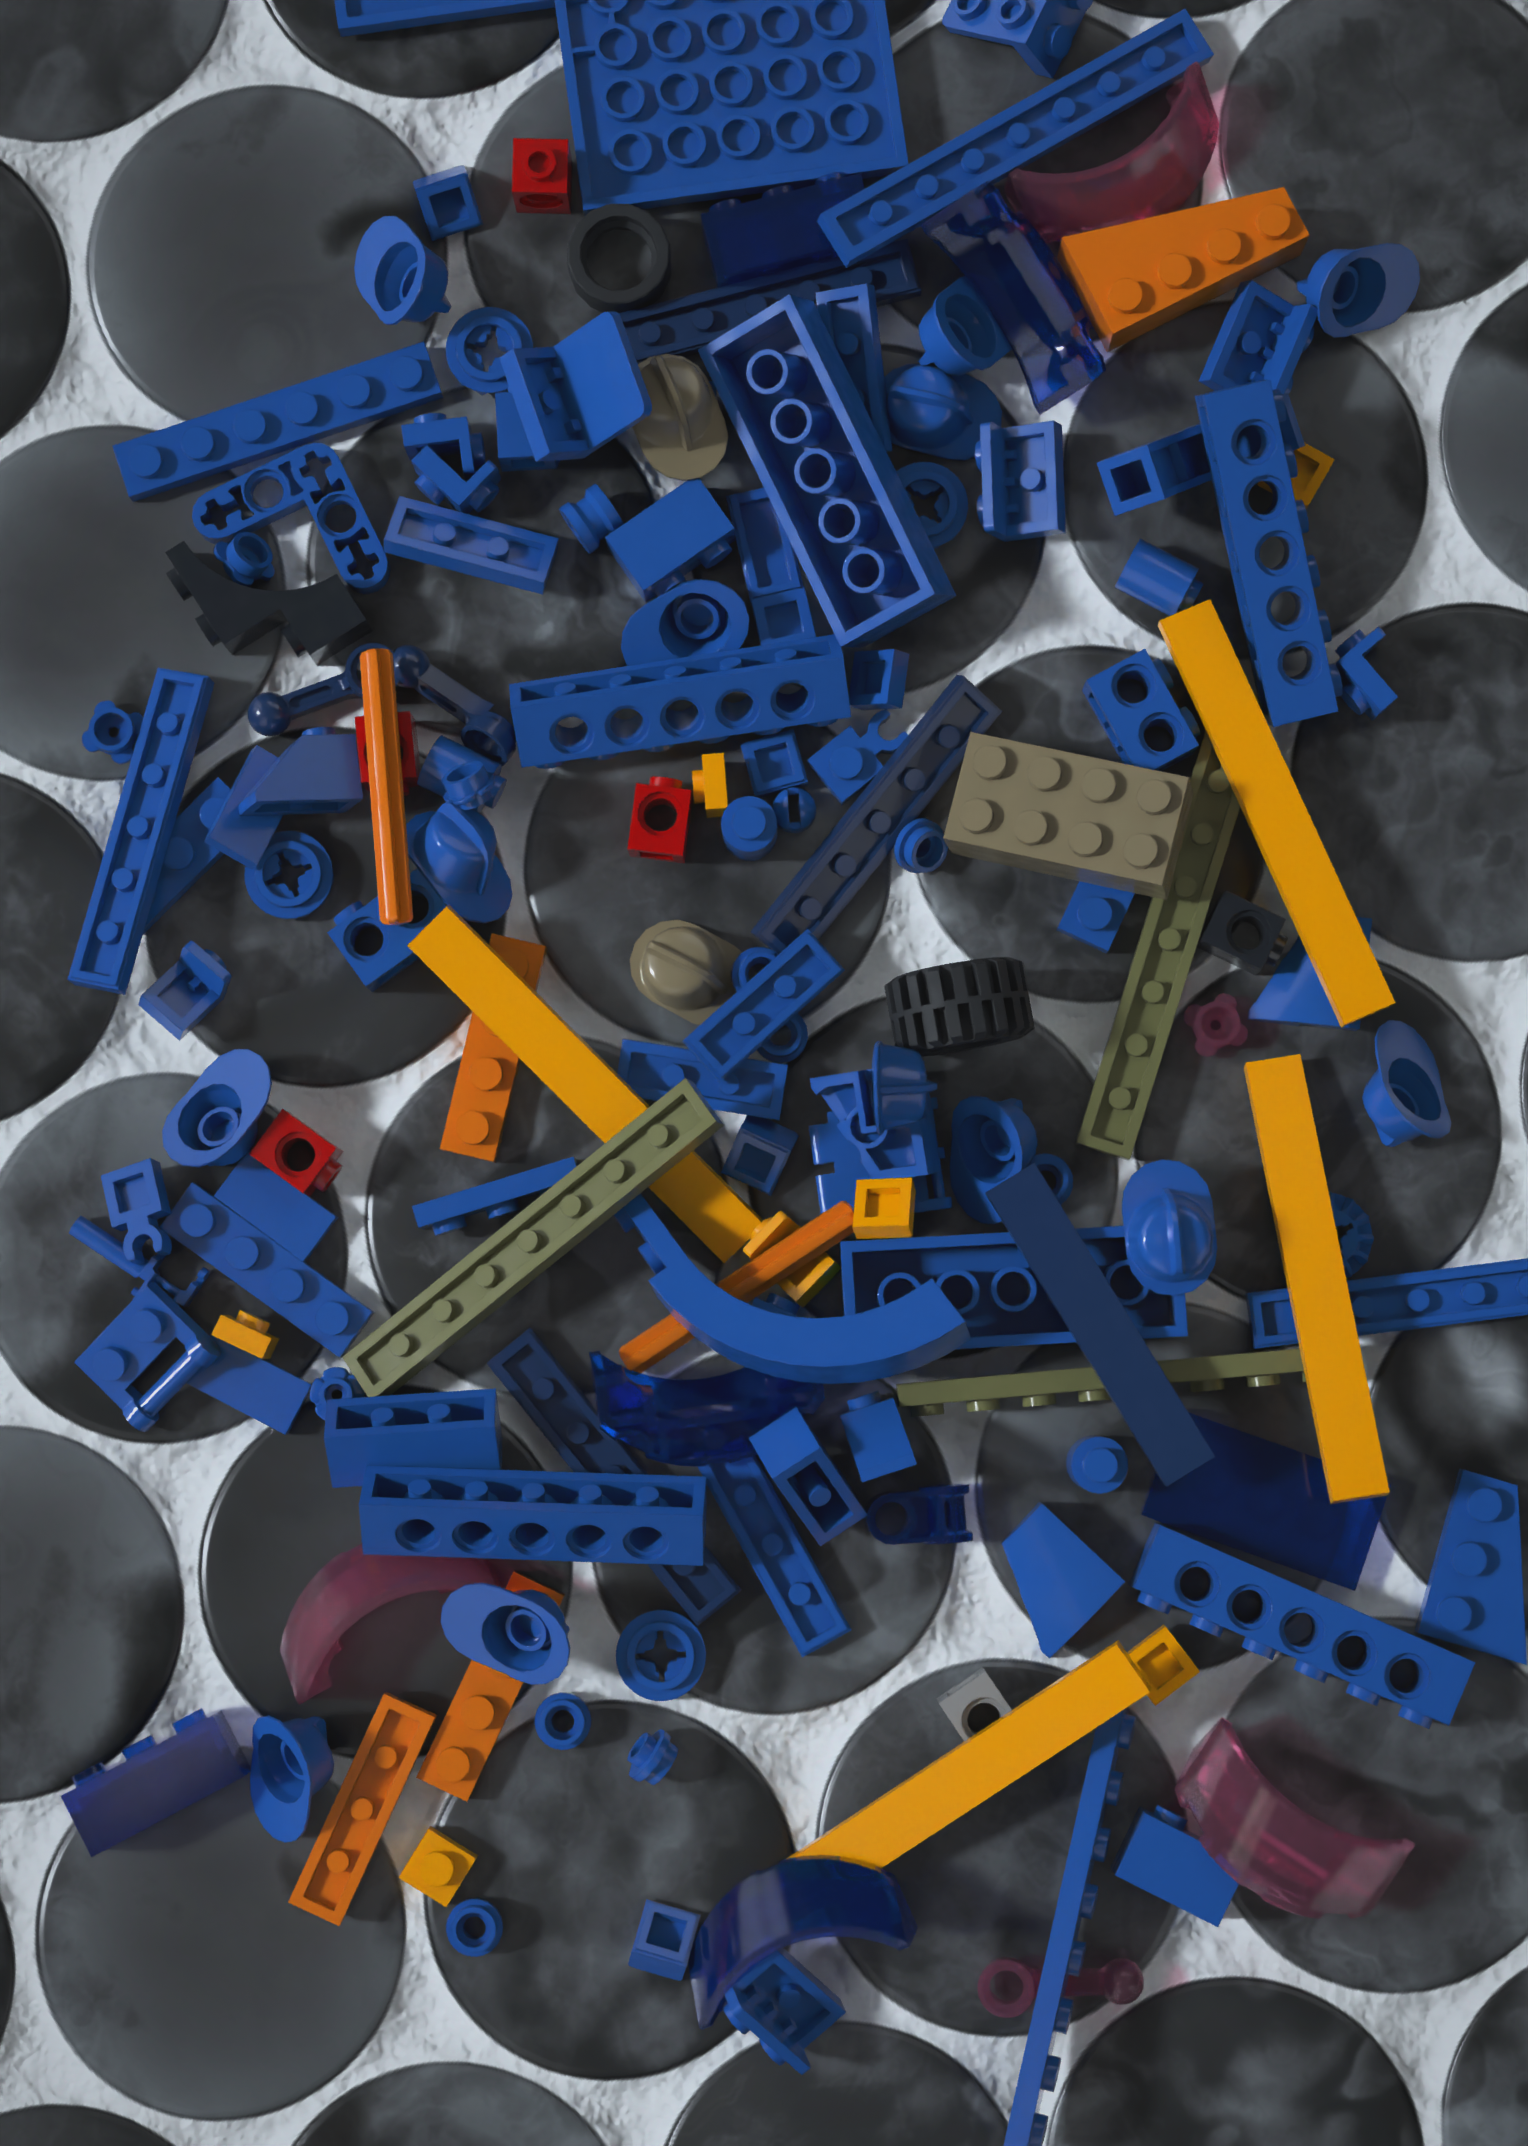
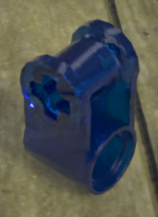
[863,1484,973,1545]

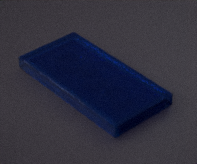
[1140,1412,1391,1591]

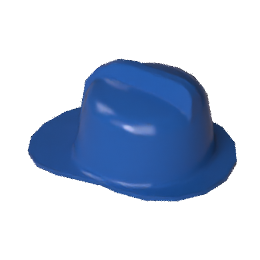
[354,216,452,325]
[1297,243,1420,338]
[918,274,1019,376]
[884,364,1002,461]
[621,579,750,666]
[406,803,512,923]
[1362,1020,1451,1147]
[872,1041,938,1135]
[162,1049,272,1167]
[950,1096,1038,1224]
[1122,1159,1217,1296]
[441,1583,570,1685]
[250,1715,334,1843]

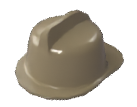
[632,354,728,481]
[630,920,756,1025]

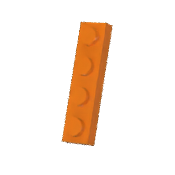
[440,933,547,1163]
[416,1570,565,1802]
[288,1692,437,1926]

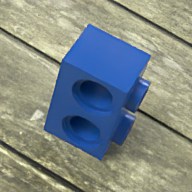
[1082,649,1200,771]
[327,868,446,992]

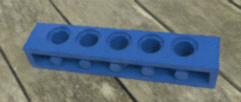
[1194,380,1343,727]
[509,634,851,769]
[359,1465,706,1566]
[1129,1523,1476,1729]

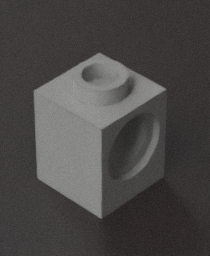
[936,1667,1012,1741]

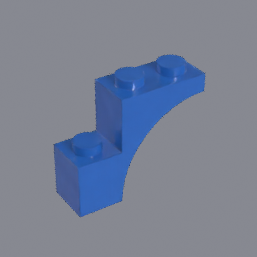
[1097,392,1305,516]

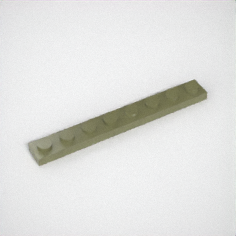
[1075,730,1240,1161]
[342,1078,724,1397]
[896,1348,1306,1417]

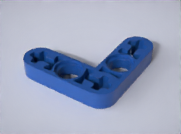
[192,442,391,594]

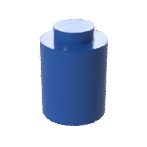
[1114,538,1204,616]
[417,735,507,813]
[721,796,777,861]
[1066,1435,1128,1494]

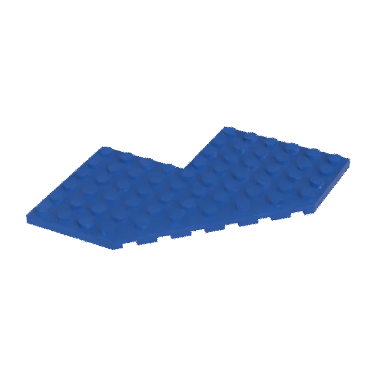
[334,0,909,217]

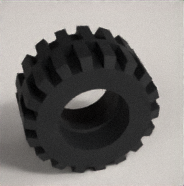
[884,957,1035,1057]

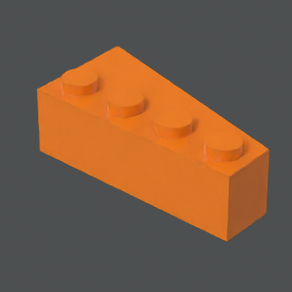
[1057,187,1310,352]

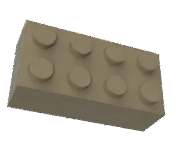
[943,732,1193,900]

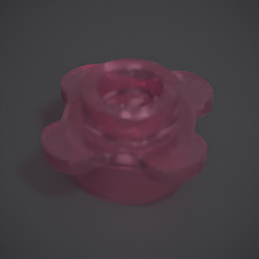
[1184,993,1248,1057]

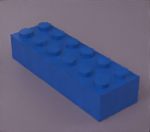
[698,294,956,648]
[839,1226,1188,1349]

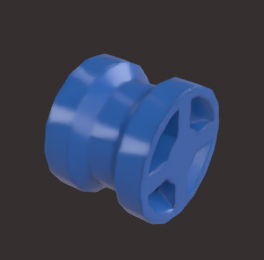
[559,483,624,554]

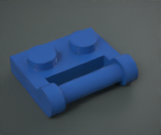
[74,1281,221,1432]

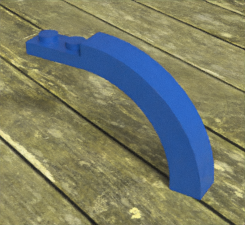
[613,1193,971,1384]

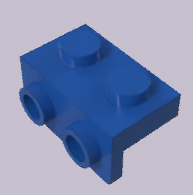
[1199,280,1318,394]
[975,420,1066,542]
[719,1936,846,2075]

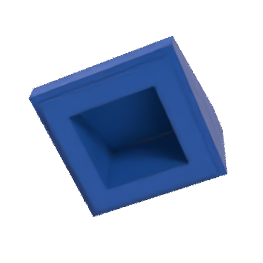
[413,165,483,241]
[721,1115,799,1195]
[628,1899,701,1981]

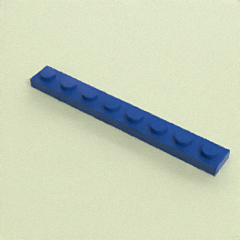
[817,9,1214,268]
[1003,1707,1136,2146]

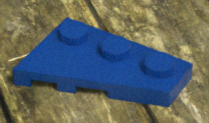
[1414,1469,1527,1665]

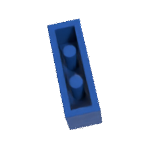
[324,1388,503,1488]

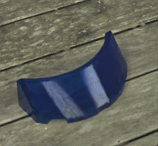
[920,181,1106,415]
[589,1351,825,1467]
[688,1855,918,2030]

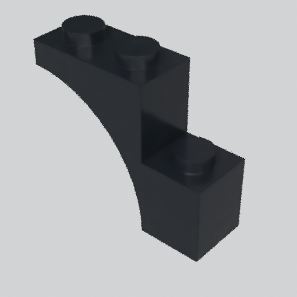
[165,541,372,666]

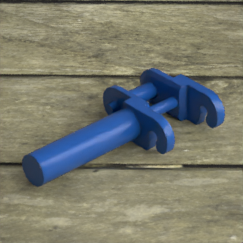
[69,1216,210,1307]

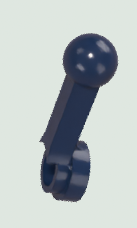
[248,643,399,736]
[393,645,517,766]

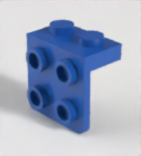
[942,0,1094,78]
[499,311,652,462]

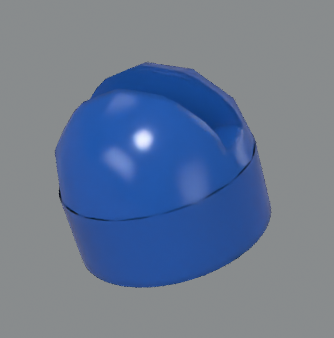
[772,787,816,833]

